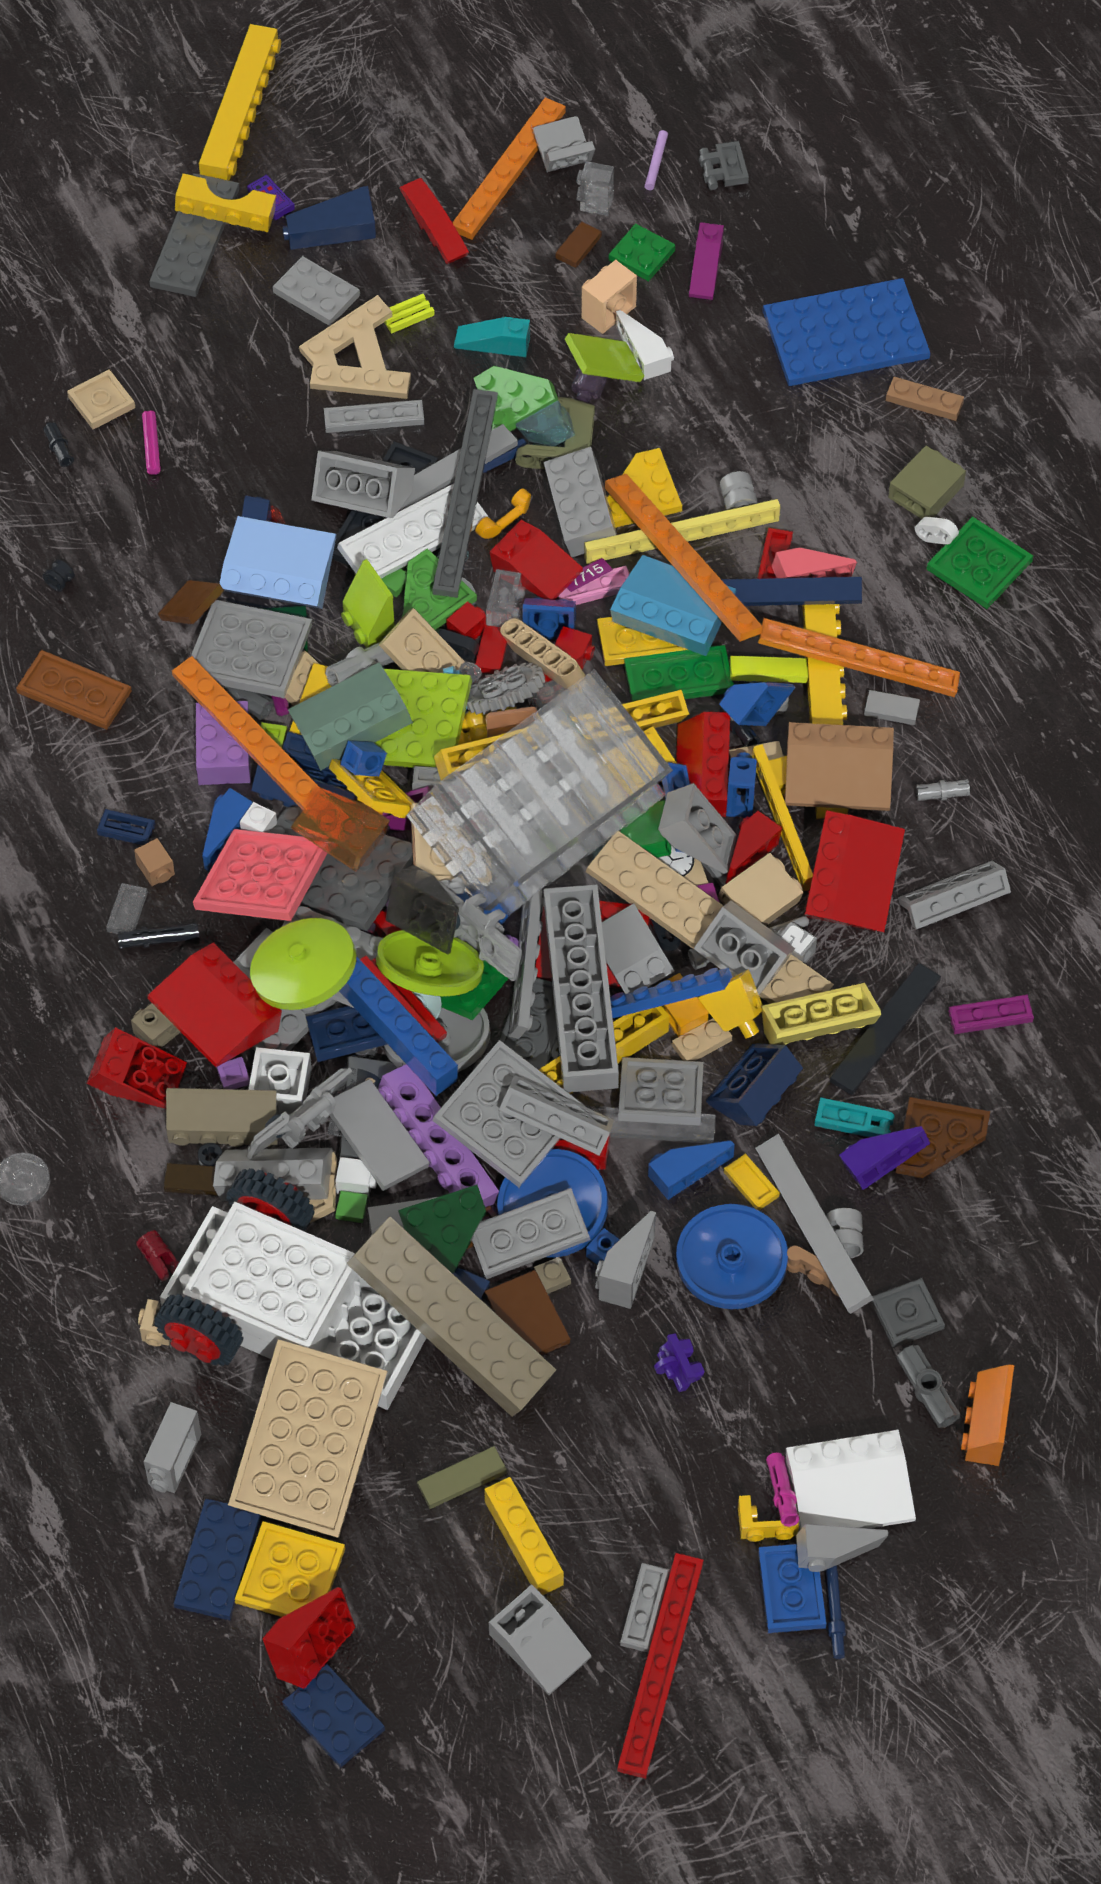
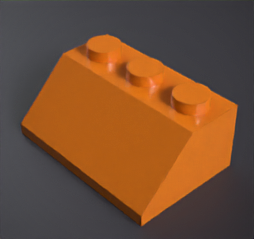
[961,1365,1014,1466]

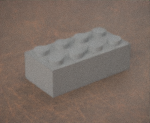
[544,447,617,557]

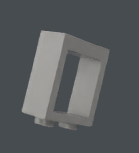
[144,1402,201,1493]

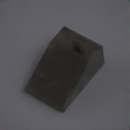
[385,865,459,955]

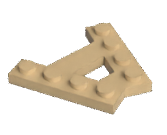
[299,295,411,399]

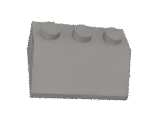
[694,901,796,995]

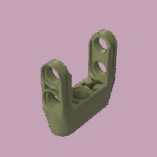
[515,397,595,469]

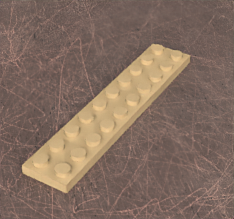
[586,830,834,1004]

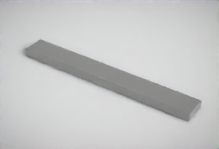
[755,1134,874,1314]

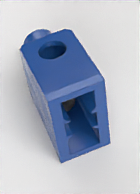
[726,752,757,818]

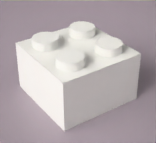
[248,1047,312,1114]

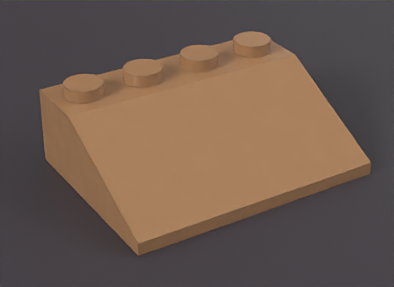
[785,722,894,811]

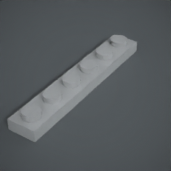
[509,885,544,1039]

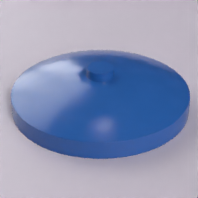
[497,1149,608,1258]
[676,1204,788,1309]

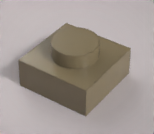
[534,1257,571,1294]

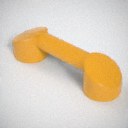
[475,489,531,539]

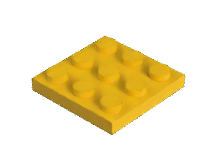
[235,1522,345,1617]

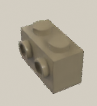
[131,1003,180,1049]

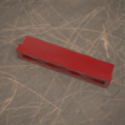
[360,955,447,1043]

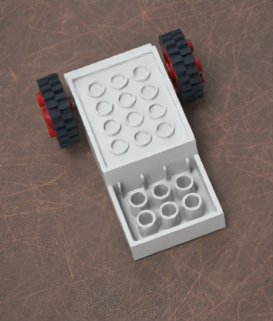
[154,1168,426,1410]

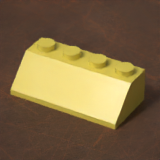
[762,983,881,1045]

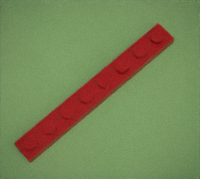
[617,1553,704,1779]

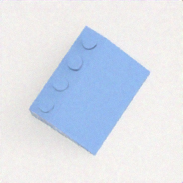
[220,516,337,609]

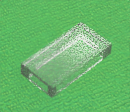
[106,883,148,934]

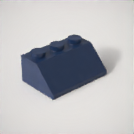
[706,1044,803,1126]

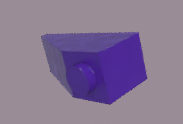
[839,1126,930,1190]

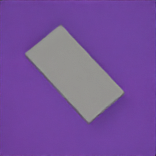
[330,1079,430,1191]
[472,1188,591,1279]

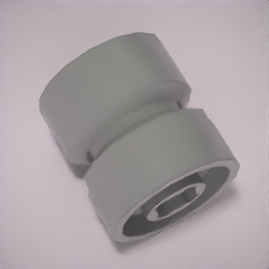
[720,471,758,511]
[827,1208,863,1258]

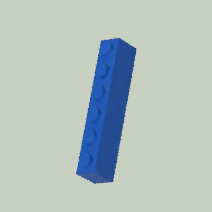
[339,957,458,1096]

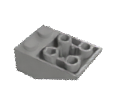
[489,1584,592,1695]

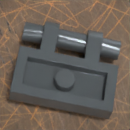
[699,141,749,190]

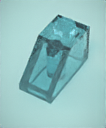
[516,401,575,446]

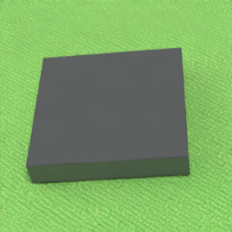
[871,1278,945,1348]

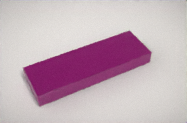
[948,994,1034,1034]

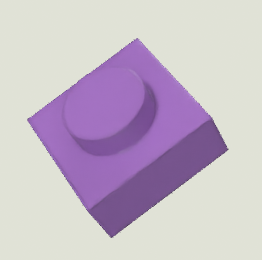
[217,1057,250,1090]

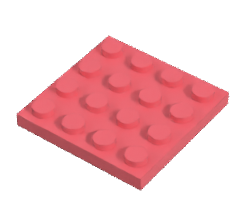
[193,829,331,921]

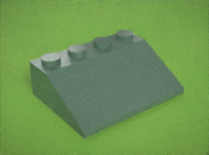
[288,662,413,771]

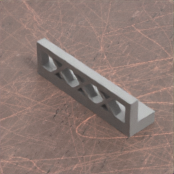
[898,861,1011,929]
[499,1075,615,1156]

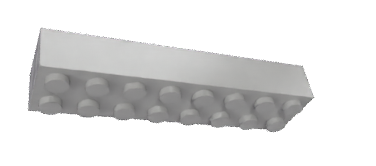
[544,885,619,1092]

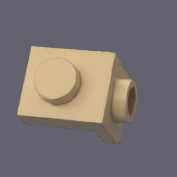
[138,1299,170,1346]

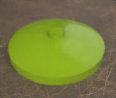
[250,918,357,1010]
[376,929,484,996]

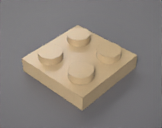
[67,369,135,430]

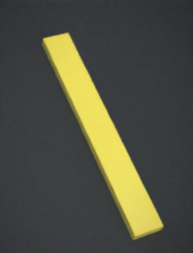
[584,499,780,564]

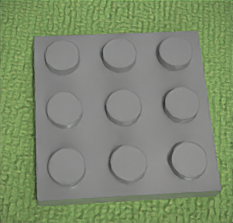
[618,1057,703,1126]

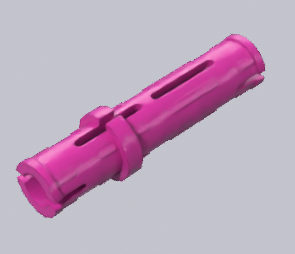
[766,1452,799,1527]

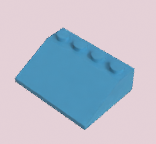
[610,555,736,656]

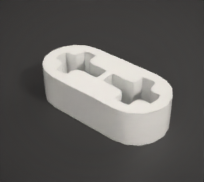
[915,517,959,544]

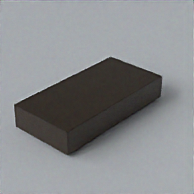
[164,1163,218,1196]

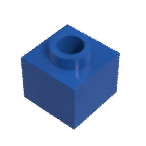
[586,1228,620,1265]

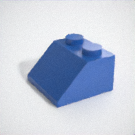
[523,598,576,640]
[719,682,796,726]

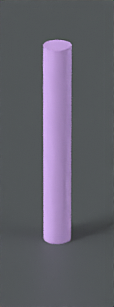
[645,130,668,190]

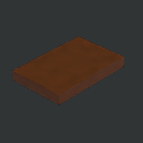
[485,1270,570,1355]

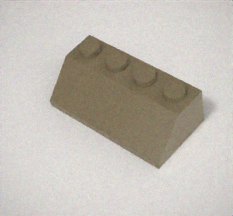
[166,1088,279,1147]

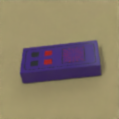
[247,175,295,220]

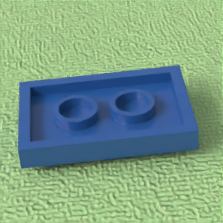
[758,1544,826,1633]

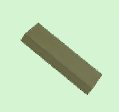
[417,1446,507,1509]

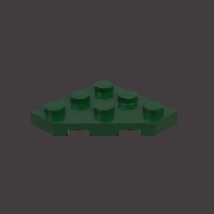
[398,1185,486,1273]

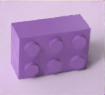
[196,701,251,785]

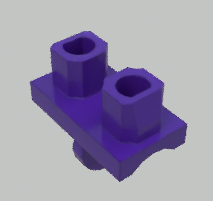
[654,1333,704,1392]

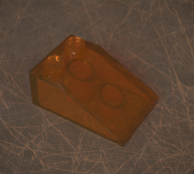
[291,788,390,872]

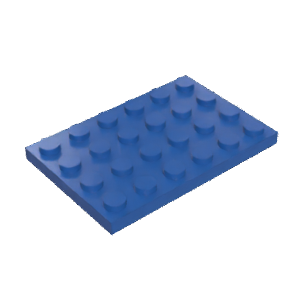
[763,278,930,386]

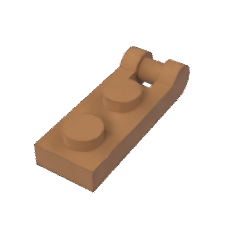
[787,1246,839,1297]

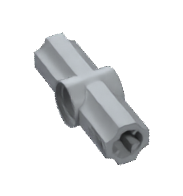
[325,642,393,686]

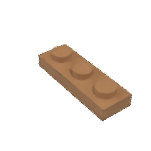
[886,377,964,421]

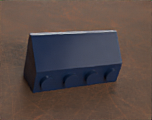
[251,761,363,820]

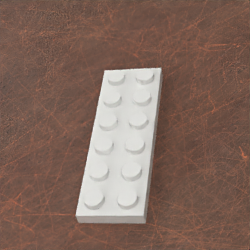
[337,483,488,578]

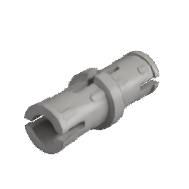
[915,779,970,801]

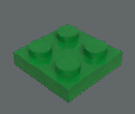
[609,223,675,282]

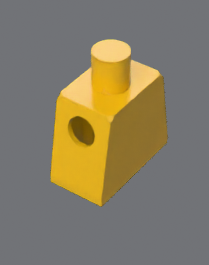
[698,969,763,1039]

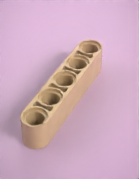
[500,618,588,693]

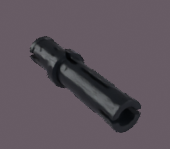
[118,923,199,949]

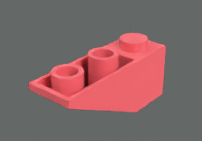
[772,548,857,578]

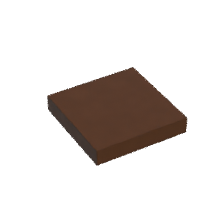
[158,580,224,624]

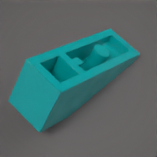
[454,317,530,357]

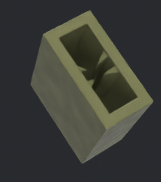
[888,446,966,519]

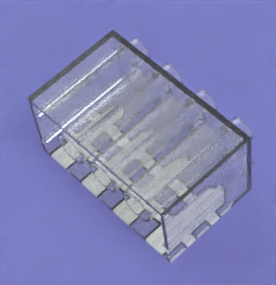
[406,669,673,916]

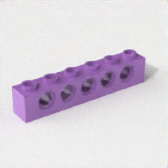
[378,1064,499,1208]

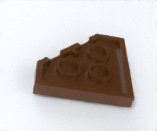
[896,1097,990,1178]

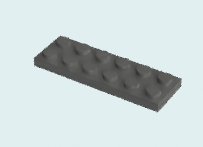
[149,173,240,297]

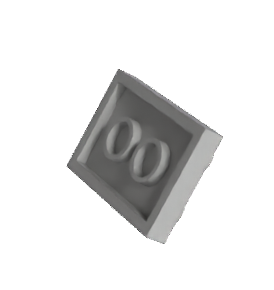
[273,256,360,326]

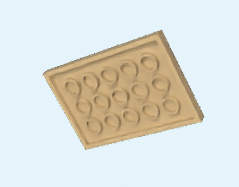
[228,1339,388,1538]

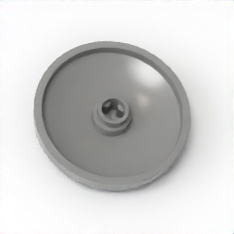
[384,1008,490,1072]

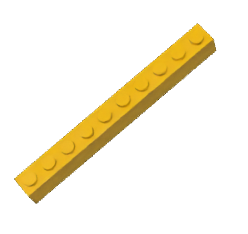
[802,604,848,819]
[434,690,689,782]

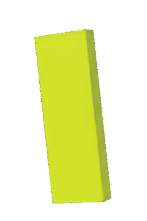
[730,656,808,683]

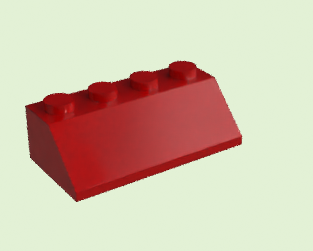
[676,712,730,817]

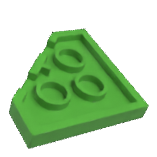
[474,366,559,431]
[402,549,477,630]

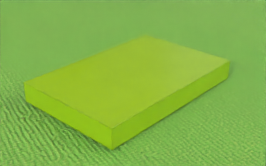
[565,333,644,382]

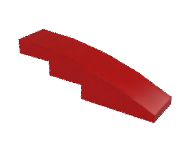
[399,178,469,264]

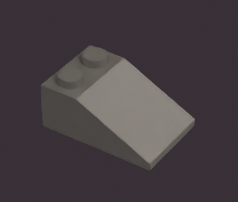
[658,783,737,874]
[602,904,675,994]
[595,1211,656,1309]

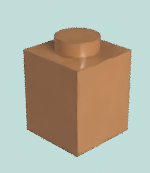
[134,838,175,886]

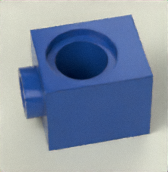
[341,740,387,776]

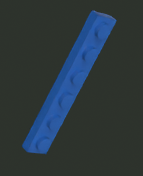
[610,968,733,1018]

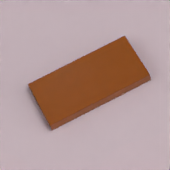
[16,650,132,730]

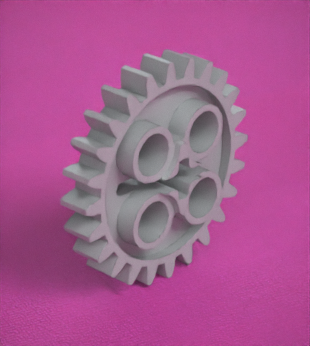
[467,663,546,715]

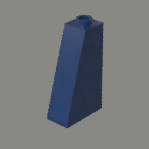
[282,186,376,250]

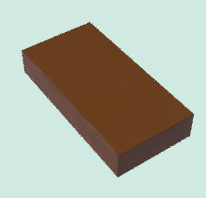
[556,221,602,268]

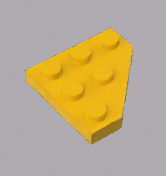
[607,448,682,528]

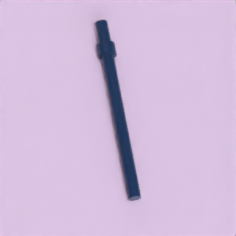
[826,1565,846,1659]

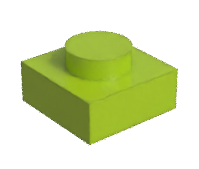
[261,723,287,749]

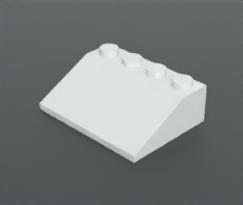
[785,1430,916,1529]

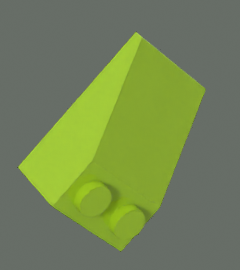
[341,559,395,649]

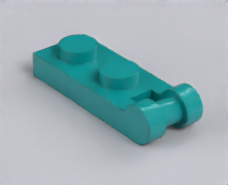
[815,1097,895,1137]

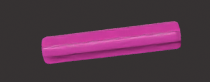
[142,410,160,475]

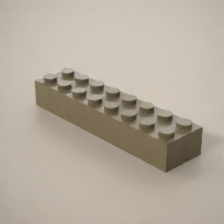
[346,1216,556,1417]

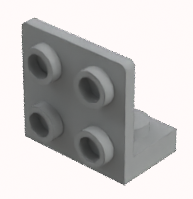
[533,116,595,172]

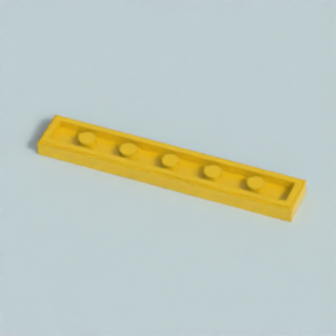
[752,744,813,891]

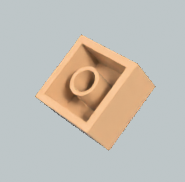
[582,260,637,334]

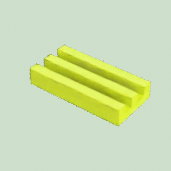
[384,294,434,334]

